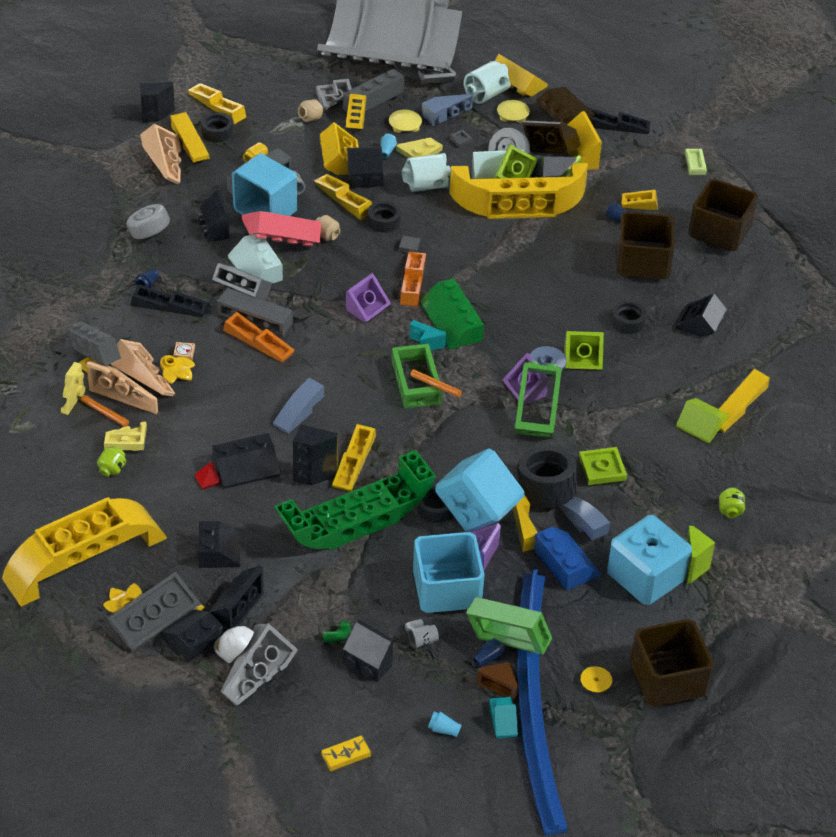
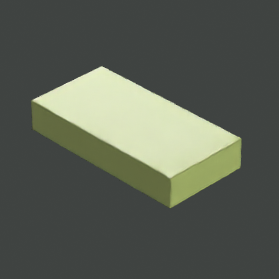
[685,149,707,175]

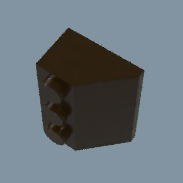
[535,87,595,125]
[522,121,581,154]

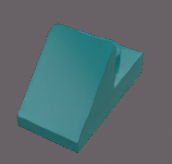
[409,320,446,351]
[489,697,518,739]

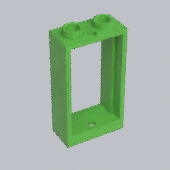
[392,344,442,408]
[515,361,562,438]
[466,597,552,655]

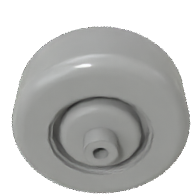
[488,128,530,153]
[126,204,170,239]

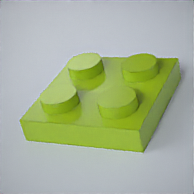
[579,447,627,485]

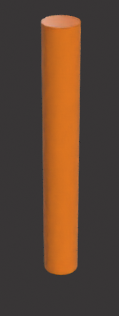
[410,369,462,398]
[81,395,129,427]

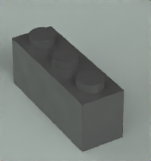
[212,263,272,300]

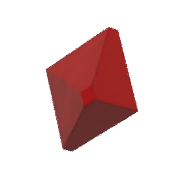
[195,462,221,490]

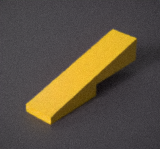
[188,83,246,124]
[170,112,210,162]
[314,174,372,220]
[719,369,770,433]
[332,424,376,492]
[512,477,538,552]

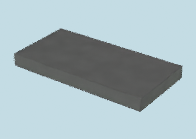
[108,572,201,653]

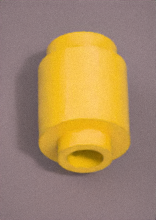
[243,143,268,163]

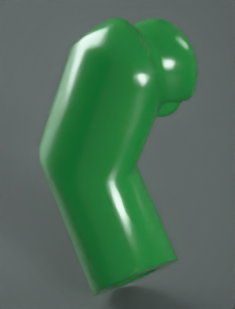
[323,621,351,642]

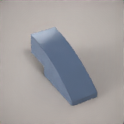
[273,378,324,434]
[558,497,610,540]

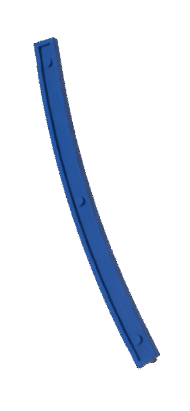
[517,569,568,836]

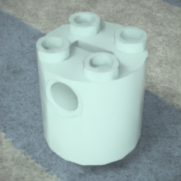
[464,61,511,104]
[402,153,451,192]

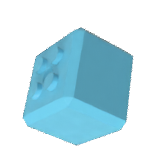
[232,153,297,216]
[436,448,524,532]
[607,515,692,605]
[413,532,484,613]

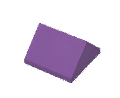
[346,273,391,322]
[503,353,548,405]
[471,523,501,571]

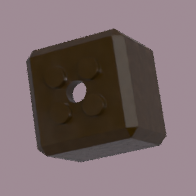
[688,179,758,252]
[616,211,675,279]
[630,619,714,707]

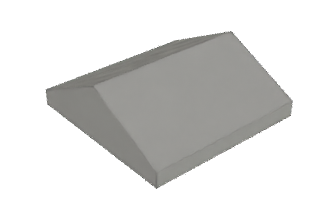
[418,68,456,84]

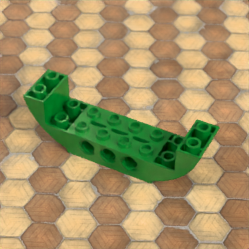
[274,450,436,551]

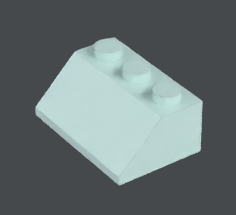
[471,150,524,179]
[228,235,283,283]

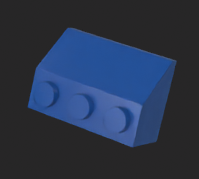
[534,527,601,591]

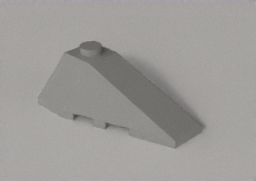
[221,624,298,705]

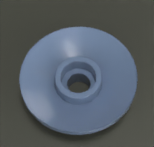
[530,346,566,369]

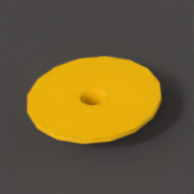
[581,666,612,692]

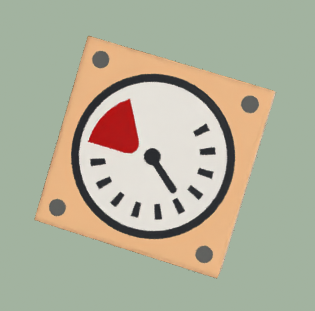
[173,342,195,360]

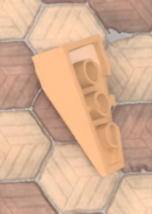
[140,124,181,184]
[110,339,175,396]
[86,361,158,414]

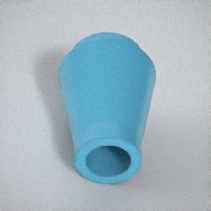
[380,134,397,159]
[428,711,462,737]

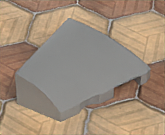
[316,79,352,110]

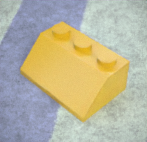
[495,54,548,97]
[568,111,602,170]
[320,122,358,175]

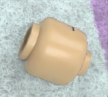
[298,99,323,122]
[315,215,340,241]

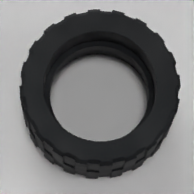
[517,446,577,508]

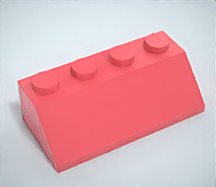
[242,211,321,247]

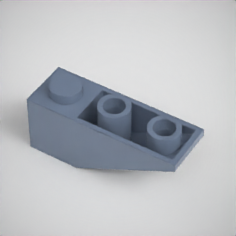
[421,94,473,126]

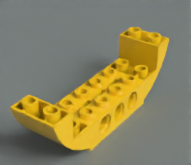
[449,163,588,219]
[2,497,167,607]

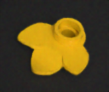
[160,355,195,384]
[103,583,142,613]

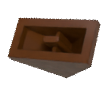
[477,662,518,701]

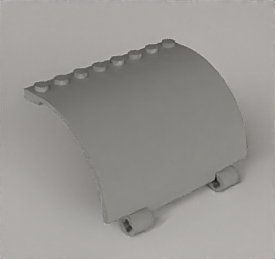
[317,0,462,72]

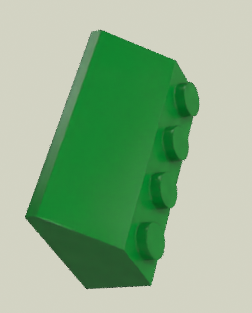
[420,278,484,350]

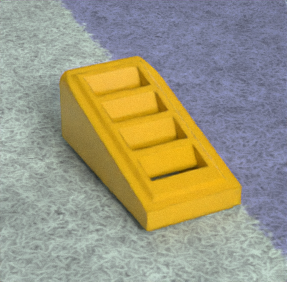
[346,94,367,129]
[622,190,658,210]

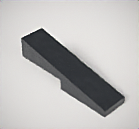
[587,107,651,134]
[130,284,208,317]

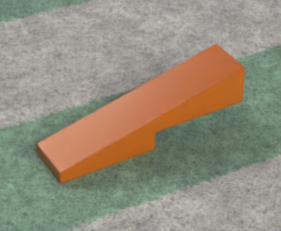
[400,252,426,306]
[223,312,295,363]

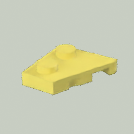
[396,138,443,158]
[61,362,85,415]
[104,422,147,451]

